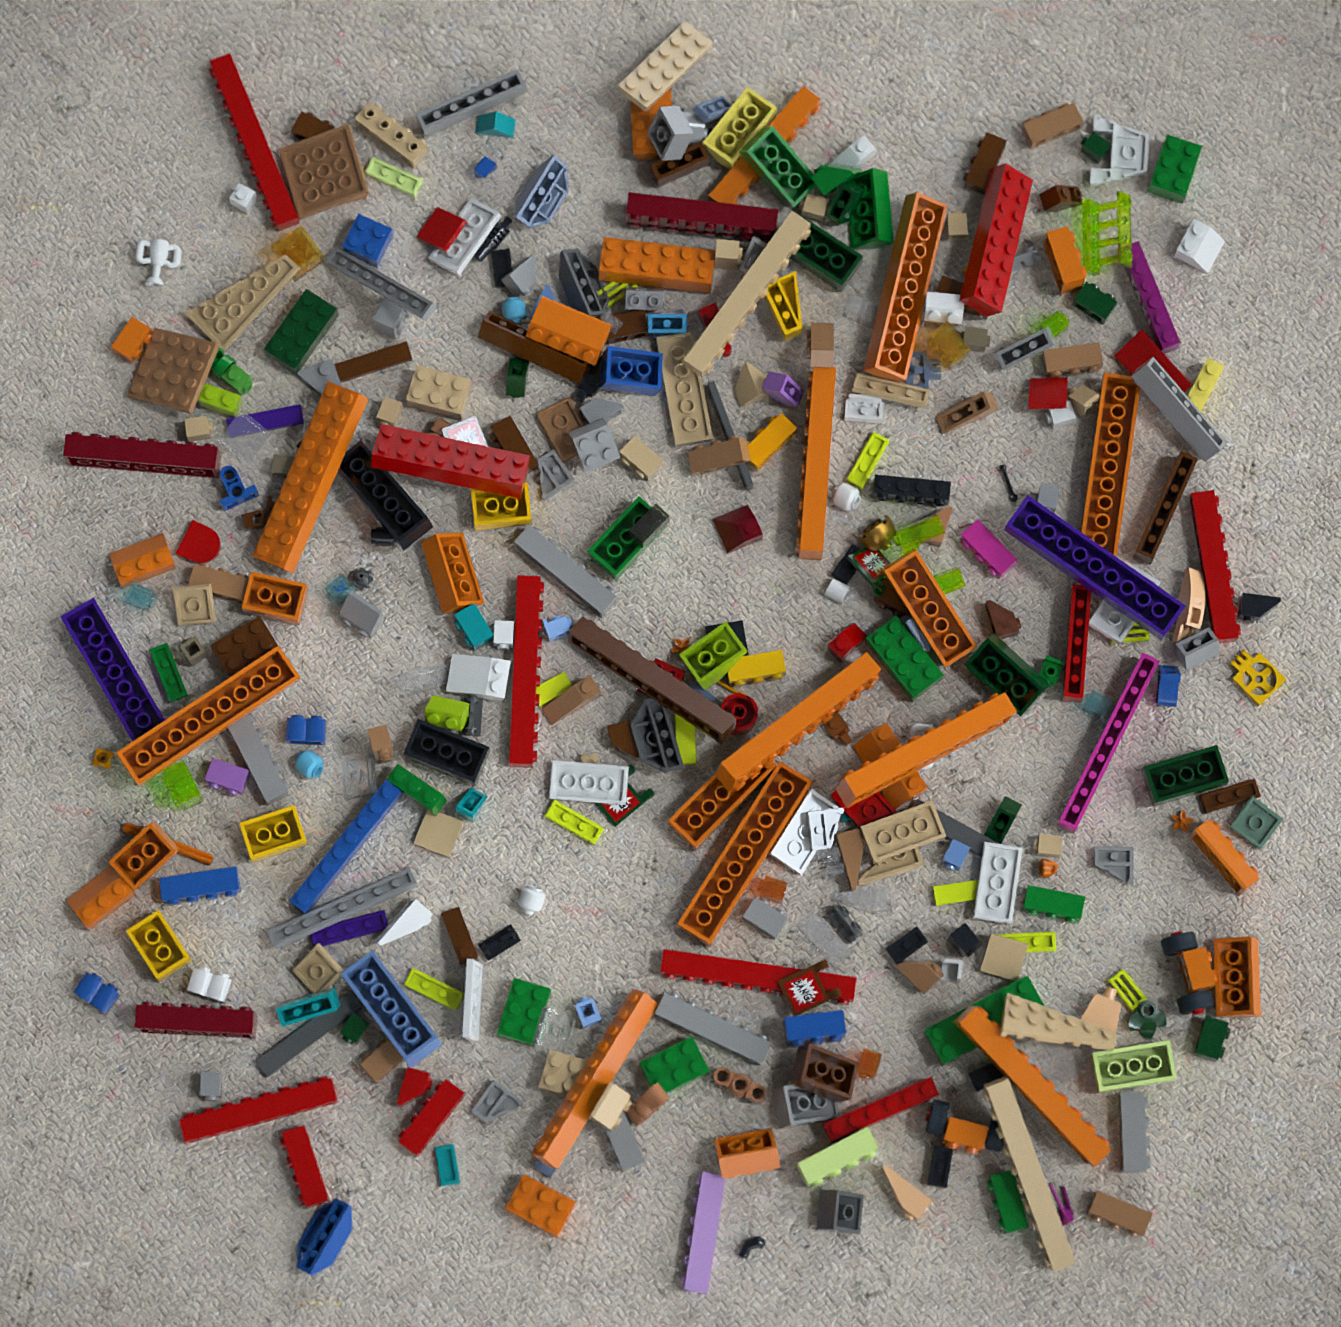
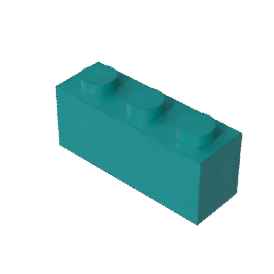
[276,987,341,1027]

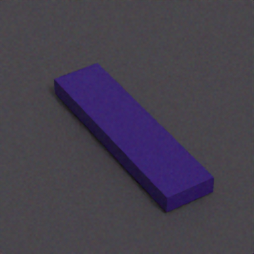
[226,404,304,438]
[310,910,388,948]

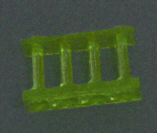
[1082,191,1133,276]

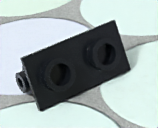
[478,924,521,961]

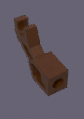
[242,494,279,531]

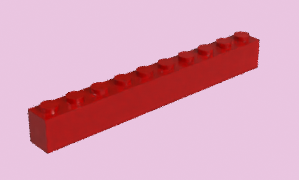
[208,53,300,231]
[509,575,544,768]
[660,949,857,1005]

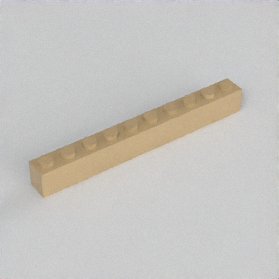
[683,211,811,377]
[982,1076,1076,1271]

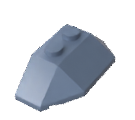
[514,155,568,228]

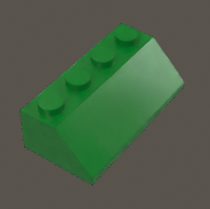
[849,168,894,250]

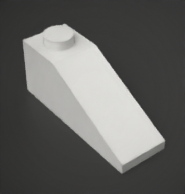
[829,135,876,168]
[374,898,433,946]

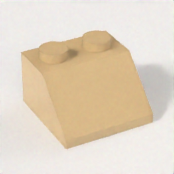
[590,1082,632,1131]

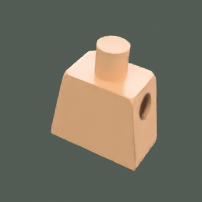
[1080,987,1121,1032]

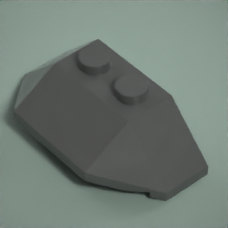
[559,248,610,317]
[630,698,684,773]

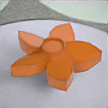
[670,638,690,659]
[1171,810,1194,833]

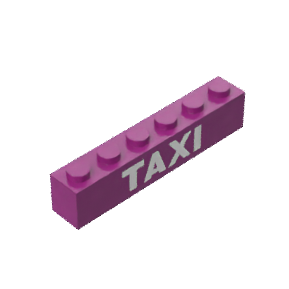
[1119,241,1181,353]

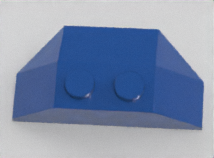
[296,1198,352,1276]

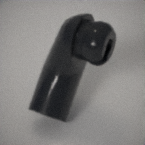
[738,1236,766,1259]

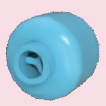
[501,297,527,325]
[295,750,324,779]

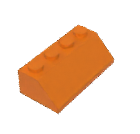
[630,88,672,161]
[526,296,612,366]
[421,532,484,613]
[853,722,927,810]
[1190,819,1260,896]
[1214,936,1261,1018]

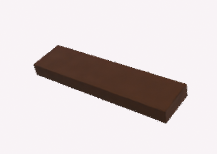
[335,341,413,383]

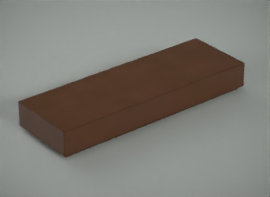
[1199,779,1261,814]

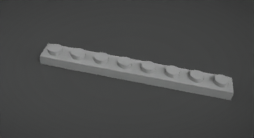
[325,246,437,321]
[267,868,418,950]

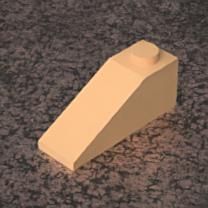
[882,1165,932,1221]

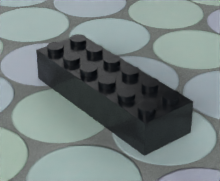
[337,440,433,551]

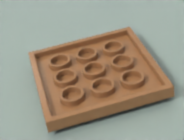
[279,123,370,219]
[127,328,220,414]

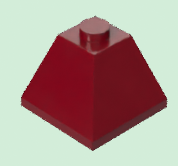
[713,505,763,554]

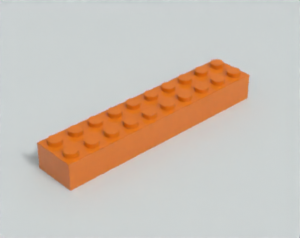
[863,192,948,382]
[795,367,836,561]
[1080,372,1140,557]
[253,381,369,574]
[116,645,300,787]
[715,652,882,792]
[835,692,1017,808]
[677,761,813,947]
[953,1006,1111,1167]

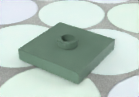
[1229,796,1283,850]

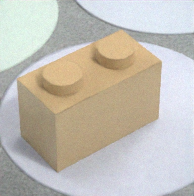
[715,239,743,270]
[620,435,663,481]

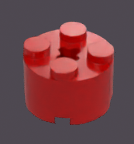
[720,693,758,735]

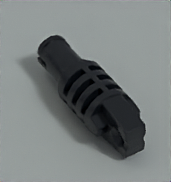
[474,216,513,262]

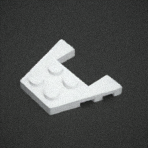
[1089,114,1149,186]

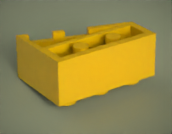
[764,271,802,342]

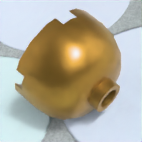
[857,515,896,551]

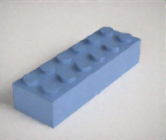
[341,950,442,1068]

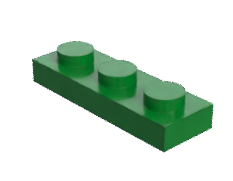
[149,643,188,703]

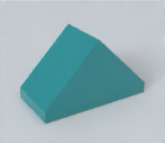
[476,111,516,138]
[455,788,488,823]

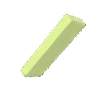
[364,156,423,197]

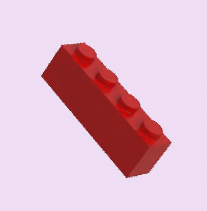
[398,1079,466,1157]
[280,1125,330,1209]

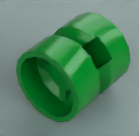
[210,347,237,380]

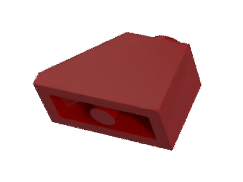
[827,623,868,663]
[396,1067,433,1107]

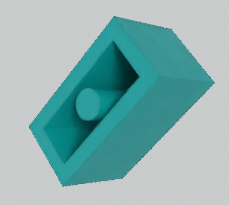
[454,603,494,650]

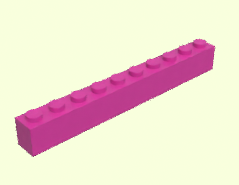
[1057,652,1160,834]

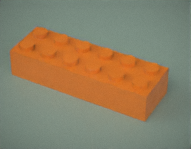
[599,237,716,294]
[881,548,978,668]
[668,739,777,851]

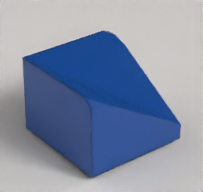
[474,156,497,178]

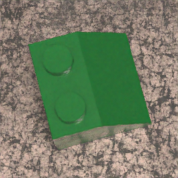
[811,163,862,195]

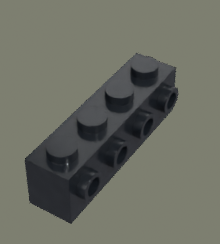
[872,474,951,507]

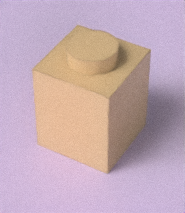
[799,193,829,222]
[946,211,968,241]
[376,397,403,427]
[184,416,214,442]
[1033,834,1063,858]

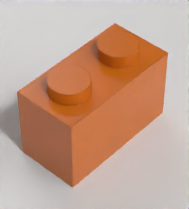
[111,317,153,364]

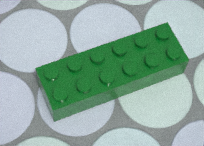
[923,975,1044,1067]

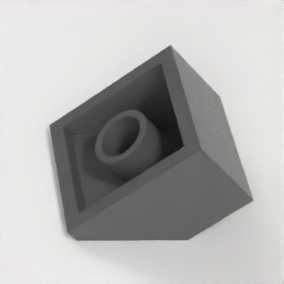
[816,1189,864,1234]

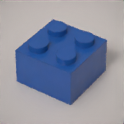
[342,213,394,268]

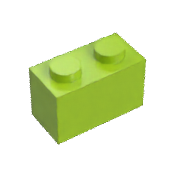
[198,383,243,417]
[425,695,469,731]

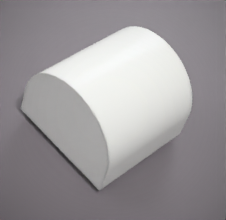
[825,578,850,605]

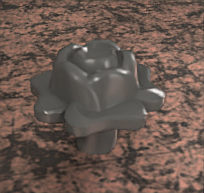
[350,567,373,590]

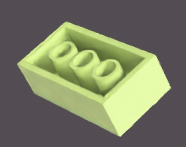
[1090,1040,1177,1094]
[796,1127,879,1189]

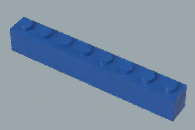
[289,779,403,914]

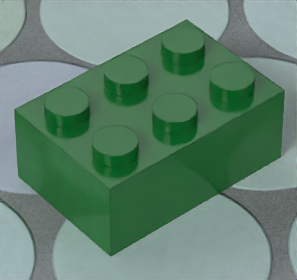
[1148,134,1202,204]
[497,978,552,1047]
[639,1036,710,1095]

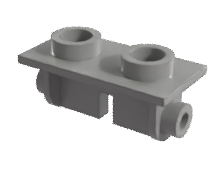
[1011,245,1041,272]

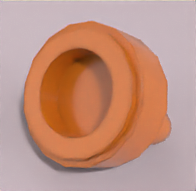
[1038,859,1058,878]

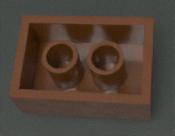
[210,616,278,678]
[790,1043,859,1103]

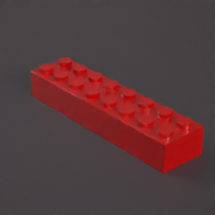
[959,163,1033,317]
[372,424,530,499]

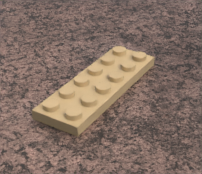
[617,21,714,112]
[656,331,713,447]

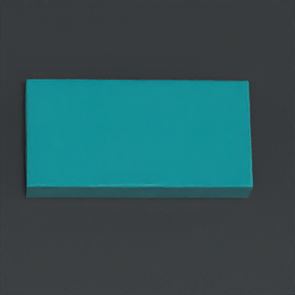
[434,1144,460,1187]

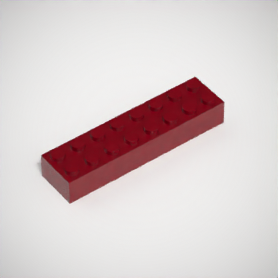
[626,192,778,244]
[63,432,222,479]

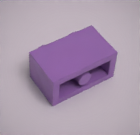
[762,371,804,408]
[205,758,251,796]

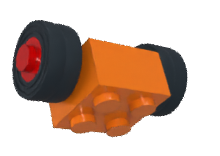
[1161,931,1217,1015]
[925,1099,1004,1155]

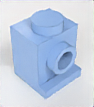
[543,616,573,642]
[575,997,602,1029]

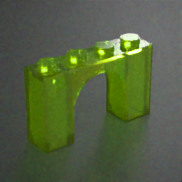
[892,514,966,594]

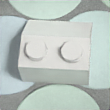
[1174,219,1225,274]
[923,292,964,326]

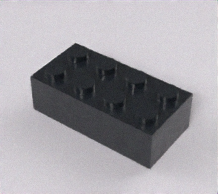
[403,719,490,786]

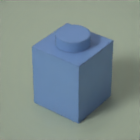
[942,839,970,871]

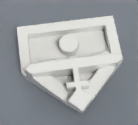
[844,392,884,424]

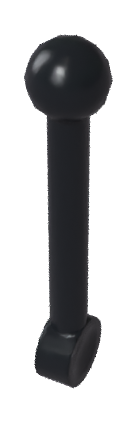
[999,464,1018,502]

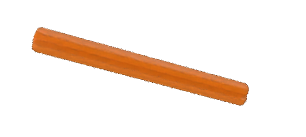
[123,822,214,865]

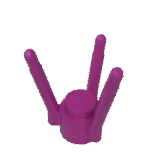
[1048,1183,1075,1226]

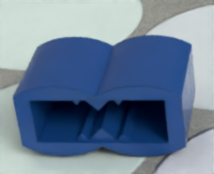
[286,715,326,745]
[73,972,120,1015]

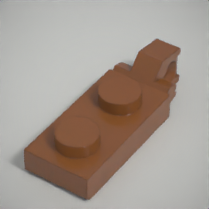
[822,711,852,746]

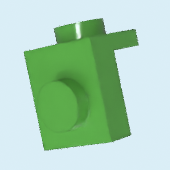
[222,363,254,396]

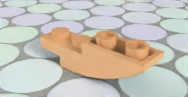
[1172,567,1205,643]

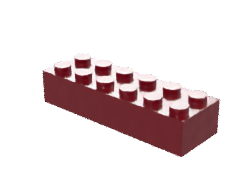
[134,1002,258,1039]

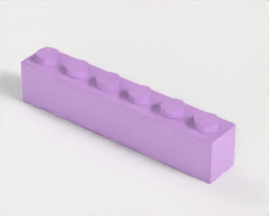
[681,1172,725,1294]

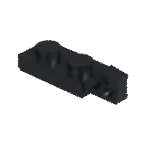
[576,356,602,403]

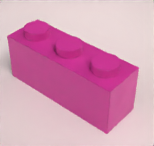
[960,519,1018,579]

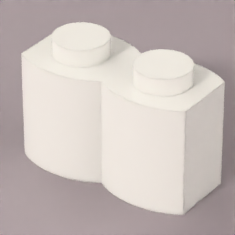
[187,966,232,1004]

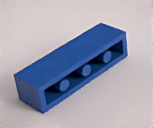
[159,866,241,906]

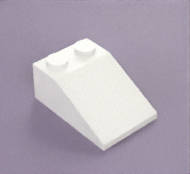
[446,654,511,702]

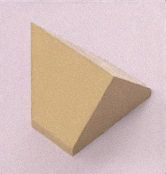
[734,361,771,407]

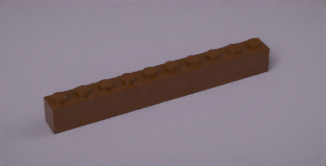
[568,617,736,744]

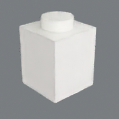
[229,183,257,214]
[1045,400,1076,429]
[493,620,515,650]

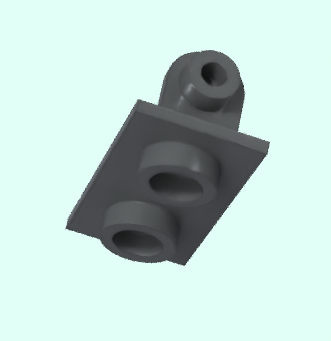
[461,695,483,736]
[827,904,863,944]

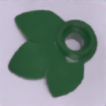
[1128,1000,1167,1040]

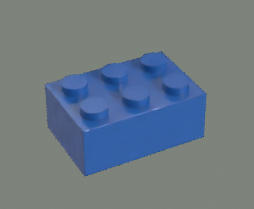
[600,346,663,396]
[784,1010,846,1048]

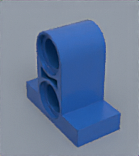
[220,466,259,511]
[1156,665,1181,707]

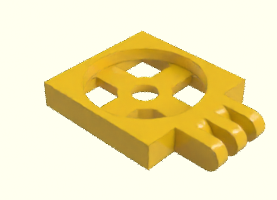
[1230,650,1287,706]

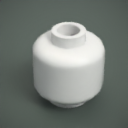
[832,483,861,511]
[518,885,545,915]

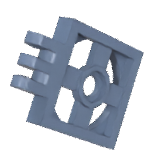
[906,351,941,389]

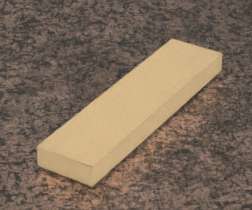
[852,373,930,409]

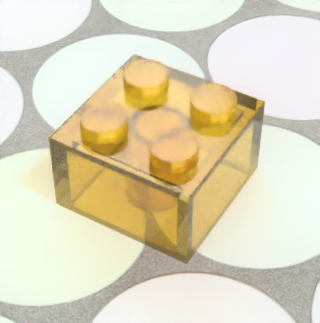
[271,225,325,282]
[927,321,971,371]

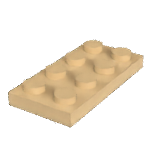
[860,800,946,863]

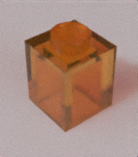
[757,876,788,904]
[857,1048,882,1080]

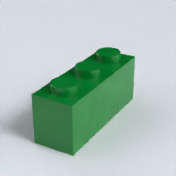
[386,764,447,816]
[1022,885,1085,924]
[987,1170,1029,1234]

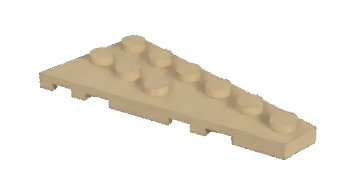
[184,255,300,351]
[1000,993,1117,1051]

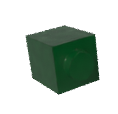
[1080,131,1111,164]
[340,1013,370,1045]

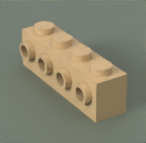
[355,102,428,169]

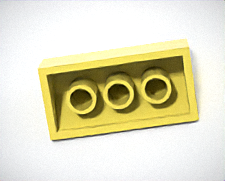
[702,87,777,170]

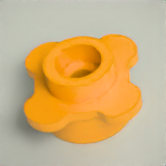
[92,748,114,769]

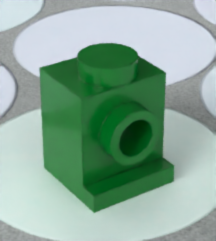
[1039,655,1064,688]

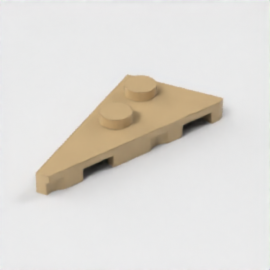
[858,848,924,886]

